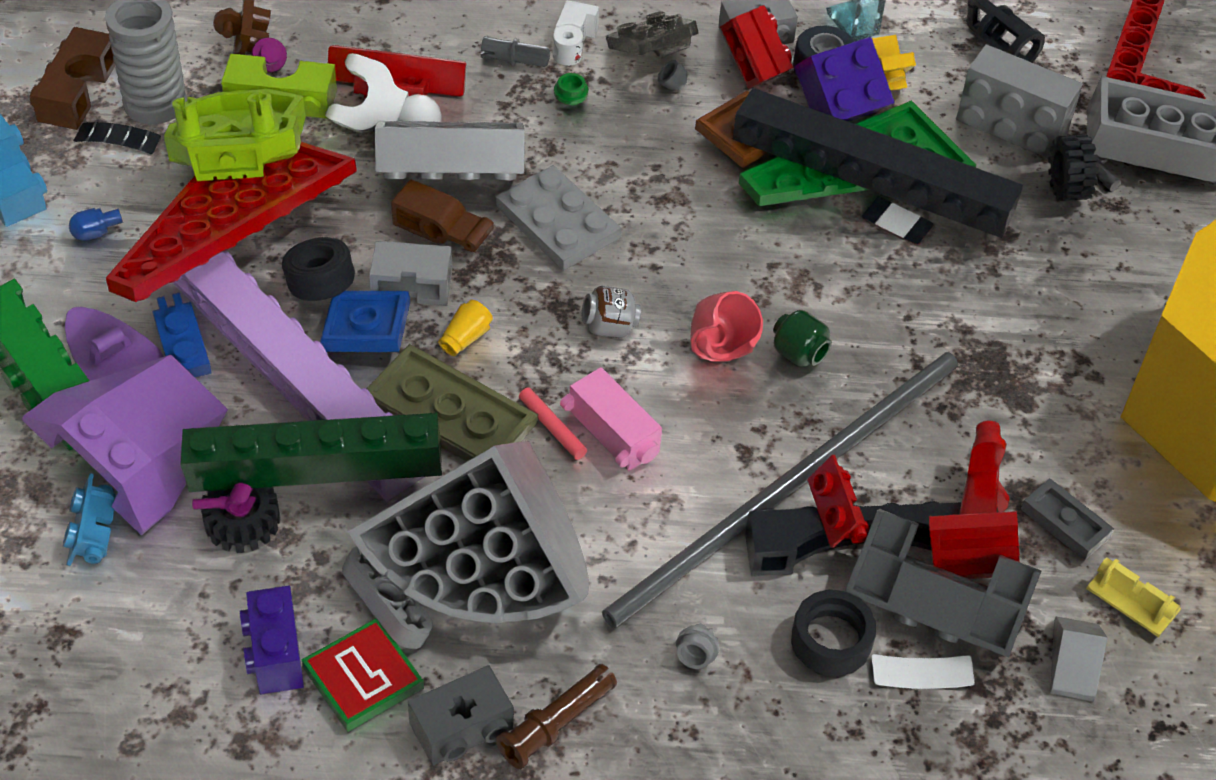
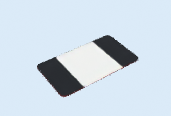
[862,197,934,244]

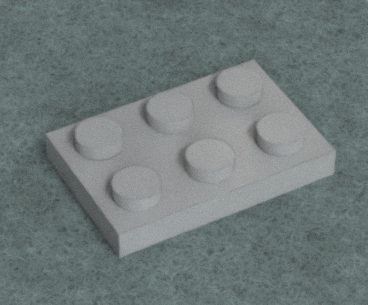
[496,165,622,271]

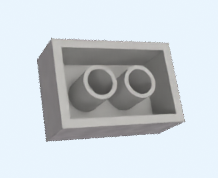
[956,44,1083,158]

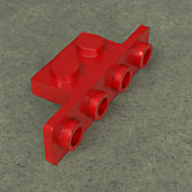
[328,45,467,99]

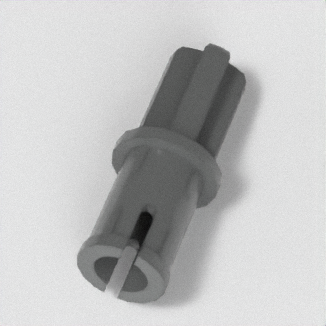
[481,36,550,67]

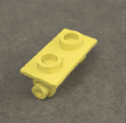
[1086,557,1181,638]

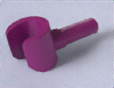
[192,483,256,517]

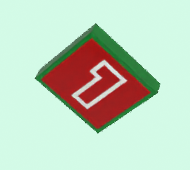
[301,618,424,732]

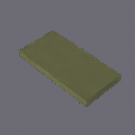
[366,344,538,461]

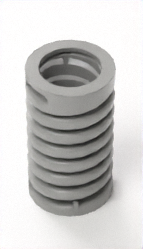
[105,0,187,124]

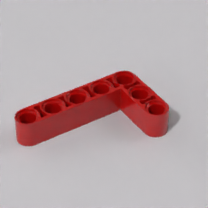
[1106,0,1206,99]

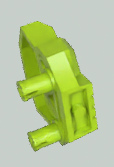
[164,89,306,181]

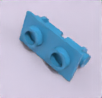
[63,473,116,566]

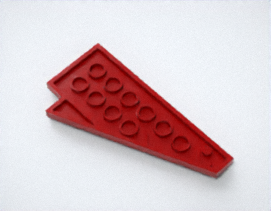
[106,142,357,302]

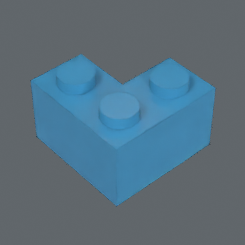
[0,114,47,227]

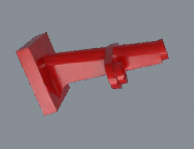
[929,420,1020,579]

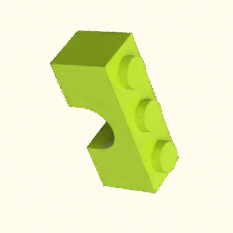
[221,54,337,119]

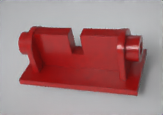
[807,455,869,548]

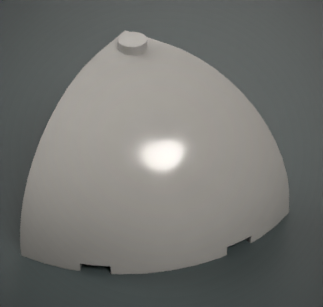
[348,441,589,623]

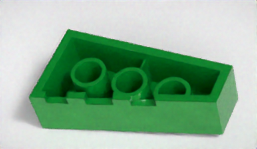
[0,278,90,451]

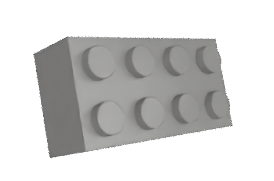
[1087,76,1216,183]
[375,121,524,180]

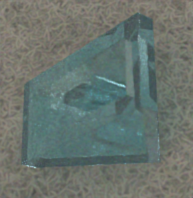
[826,0,886,41]

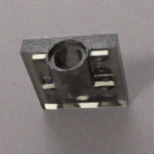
[606,11,699,58]

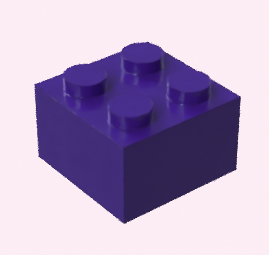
[794,37,895,122]

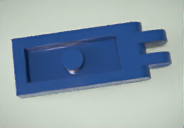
[152,292,212,378]

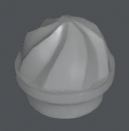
[676,623,719,669]

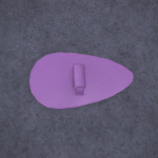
[65,307,164,381]

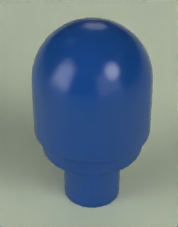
[69,208,123,241]

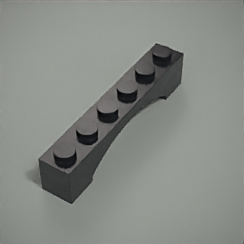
[745,501,999,576]

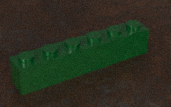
[180,413,442,492]

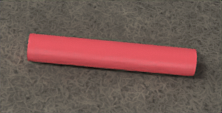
[519,387,587,460]

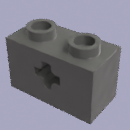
[408,665,514,766]

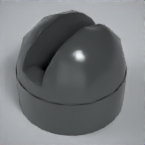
[658,60,687,91]

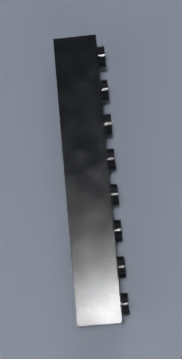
[732,88,1023,238]

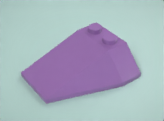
[22,355,228,536]

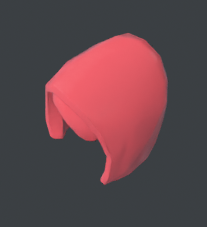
[690,291,763,362]

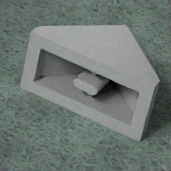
[1050,616,1108,702]

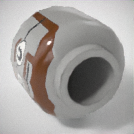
[581,286,641,338]

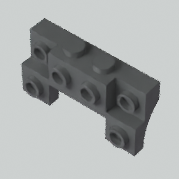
[845,509,1042,658]

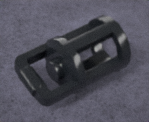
[966,0,1045,63]

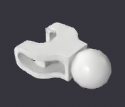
[325,53,442,134]

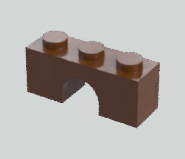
[30,27,116,130]

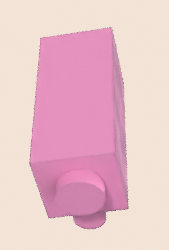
[560,367,662,471]

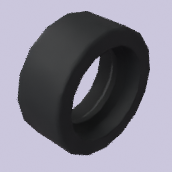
[791,589,876,676]

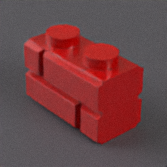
[720,5,793,89]

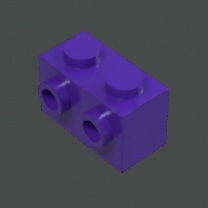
[240,585,304,695]

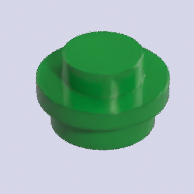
[554,73,589,105]

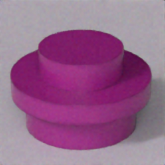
[252,38,287,73]

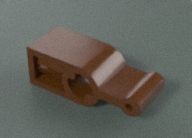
[391,179,494,252]

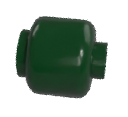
[773,310,832,367]

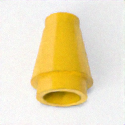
[438,299,493,357]

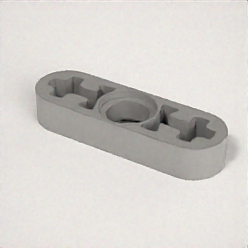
[342,546,433,649]

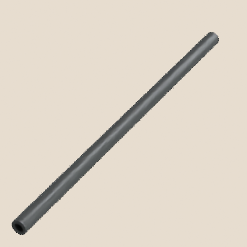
[602,352,958,628]

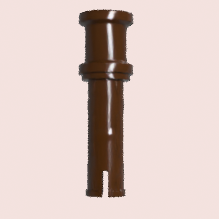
[496,664,617,770]

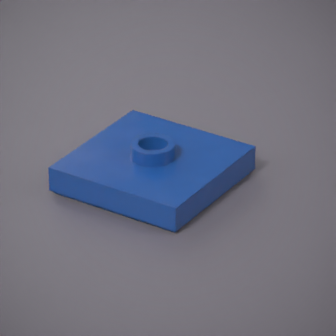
[320,291,411,352]

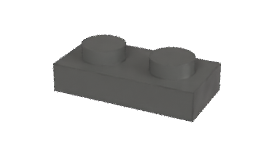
[1021,478,1114,560]

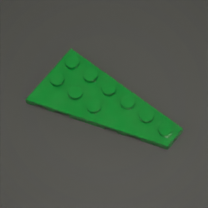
[738,100,976,206]

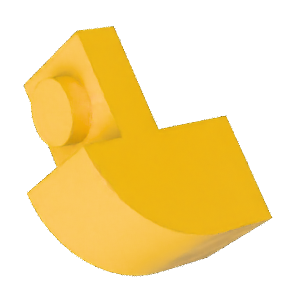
[872,35,916,91]

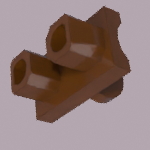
[213,0,271,55]

